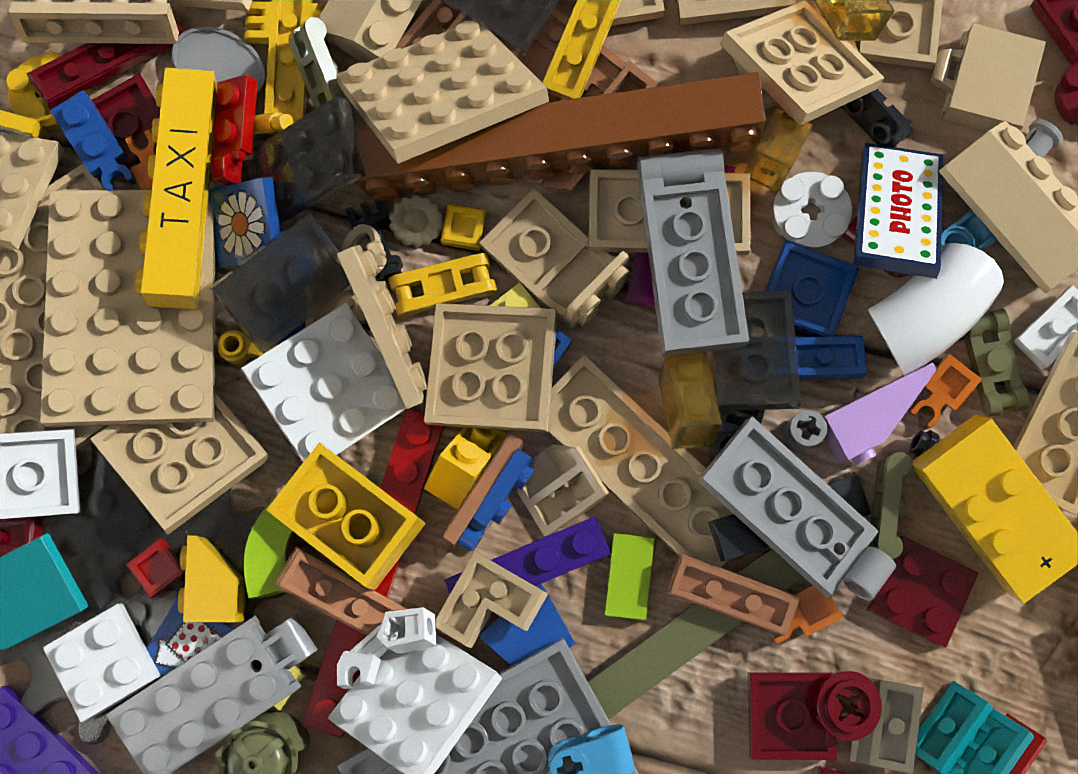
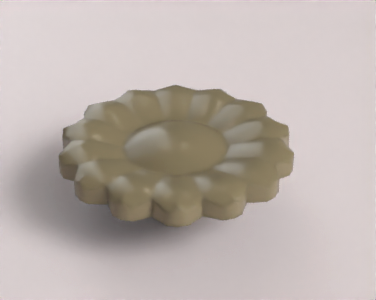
[389,194,443,248]

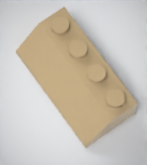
[319,0,422,63]
[939,120,1078,294]

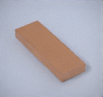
[442,433,524,547]
[273,547,406,636]
[666,552,800,637]

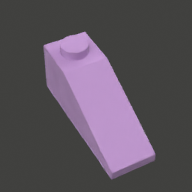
[823,363,937,466]

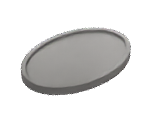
[172,27,267,97]

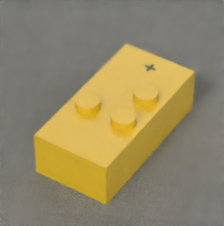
[912,414,1078,604]

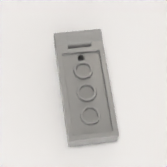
[637,148,749,357]

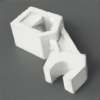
[337,607,436,689]

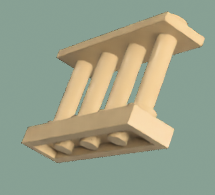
[8,0,179,44]

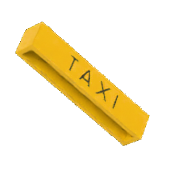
[135,68,217,310]

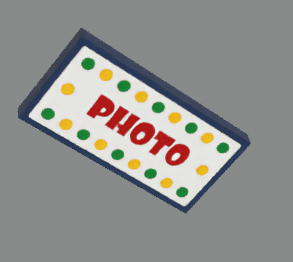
[853,143,943,279]

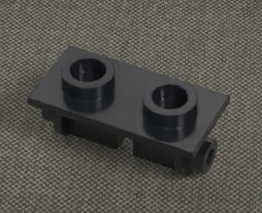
[841,89,914,147]

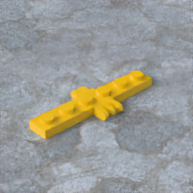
[244,0,323,136]

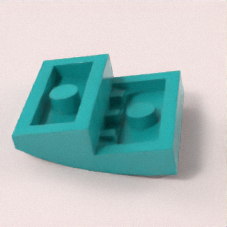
[915,681,1034,774]

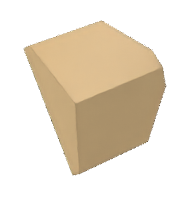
[516,444,609,537]

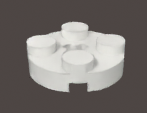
[771,172,852,251]

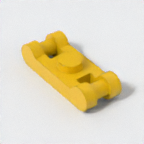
[389,253,497,318]

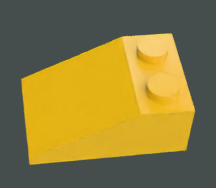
[266,442,426,590]

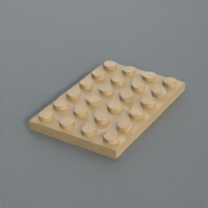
[40,189,215,427]

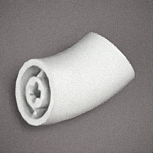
[867,243,1004,376]

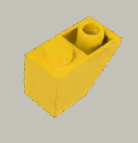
[424,427,507,510]
[178,536,246,622]

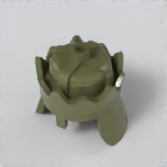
[215,711,310,774]

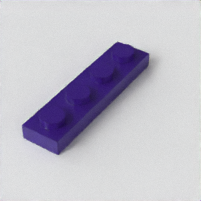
[444,516,611,594]

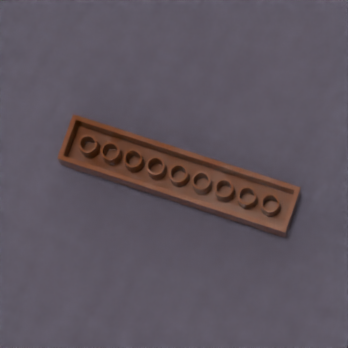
[347,72,766,201]

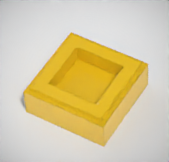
[441,204,487,251]

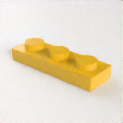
[542,0,622,100]

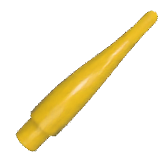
[254,112,293,134]

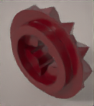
[814,671,882,741]

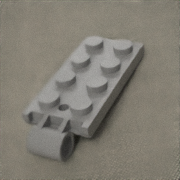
[697,417,896,601]
[106,615,318,774]

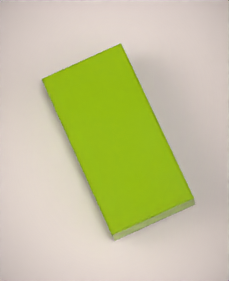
[604,533,654,620]

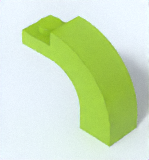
[244,501,295,600]

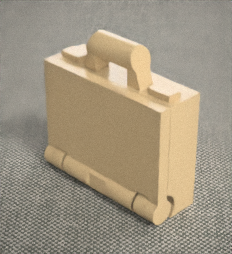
[930,23,1046,132]

